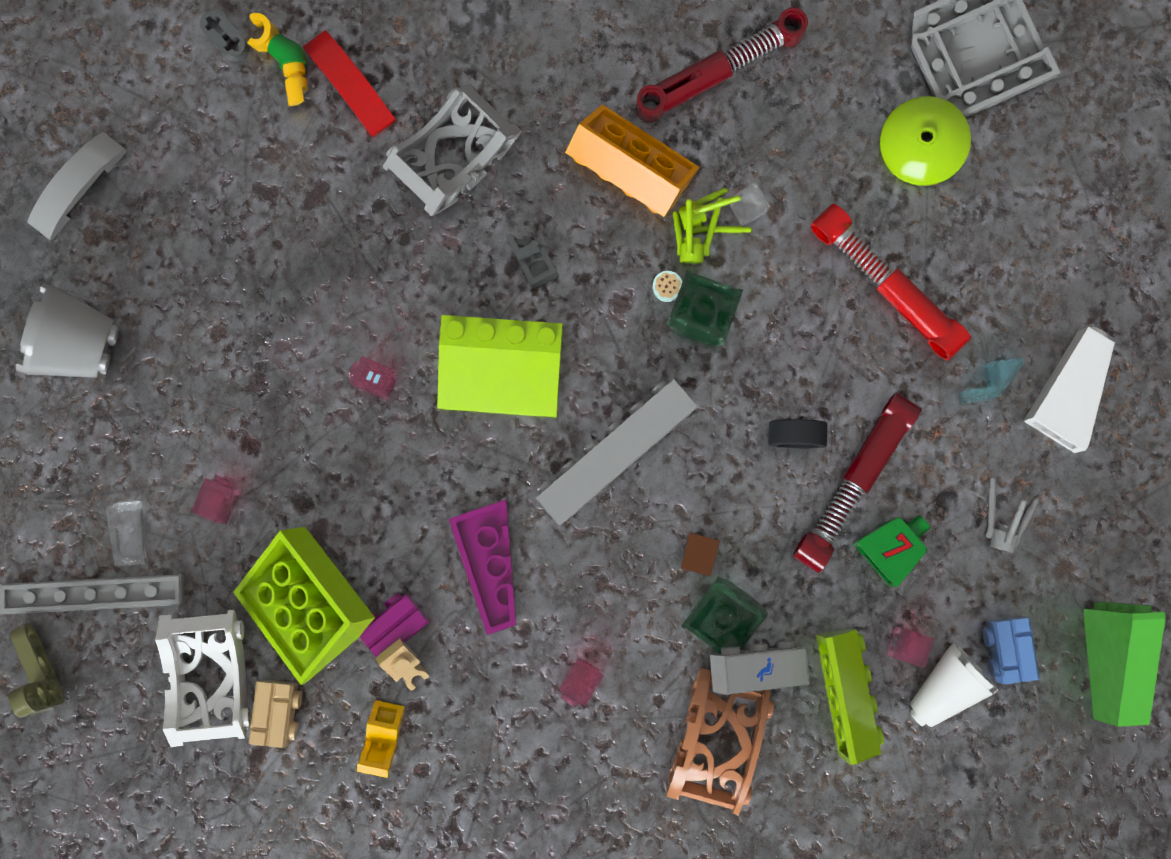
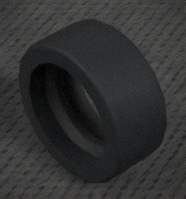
[769,419,828,449]

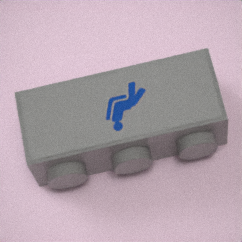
[710,641,810,695]

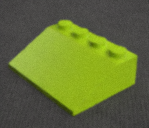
[437,315,563,418]
[233,527,375,685]

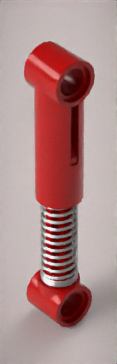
[810,203,971,361]

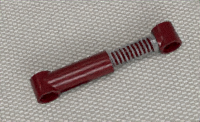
[636,7,808,123]
[792,392,922,573]

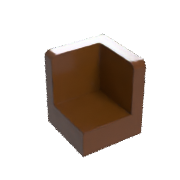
[681,533,720,576]

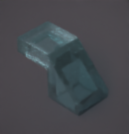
[959,357,1024,405]

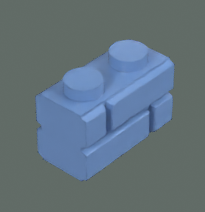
[983,616,1040,684]

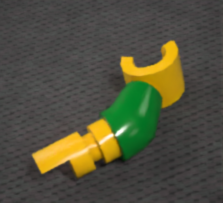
[247,13,308,106]

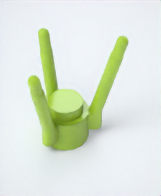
[679,188,752,234]
[673,197,723,264]

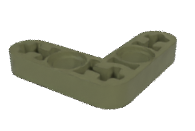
[8,623,64,718]

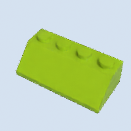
[815,628,884,765]

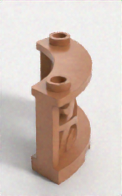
[666,668,775,815]

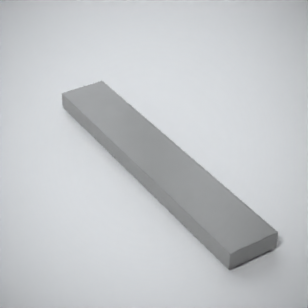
[0,574,185,615]

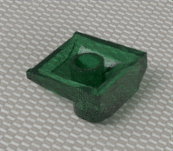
[667,269,743,346]
[681,577,768,653]

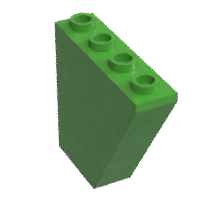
[1083,602,1166,727]

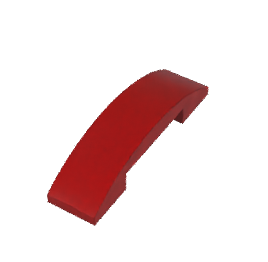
[302,30,396,138]

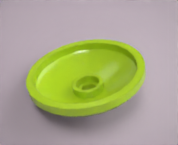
[880,96,971,186]

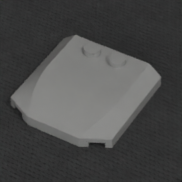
[911,0,1060,118]

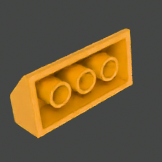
[565,104,700,217]

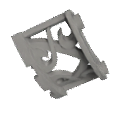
[383,84,522,216]

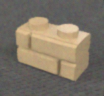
[248,679,302,748]

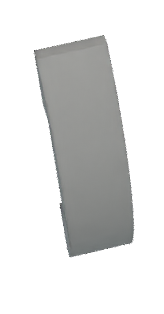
[27,132,127,241]

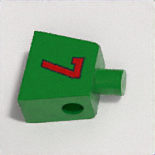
[852,515,930,587]

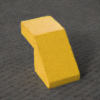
[357,700,405,778]

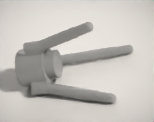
[985,477,1039,553]

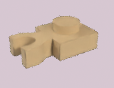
[375,638,429,691]

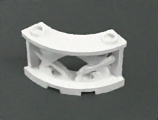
[155,610,252,747]

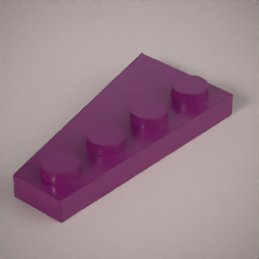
[449,499,517,635]

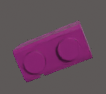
[360,593,431,657]

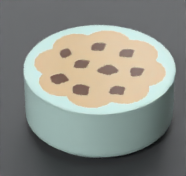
[652,271,683,302]

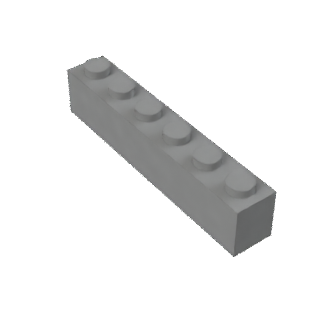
[536,379,698,526]

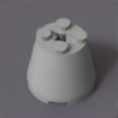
[16,283,119,378]

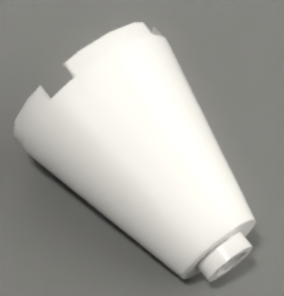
[910,643,998,727]

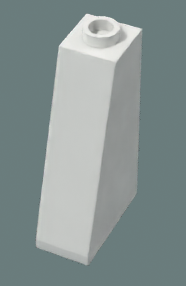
[1024,327,1115,453]

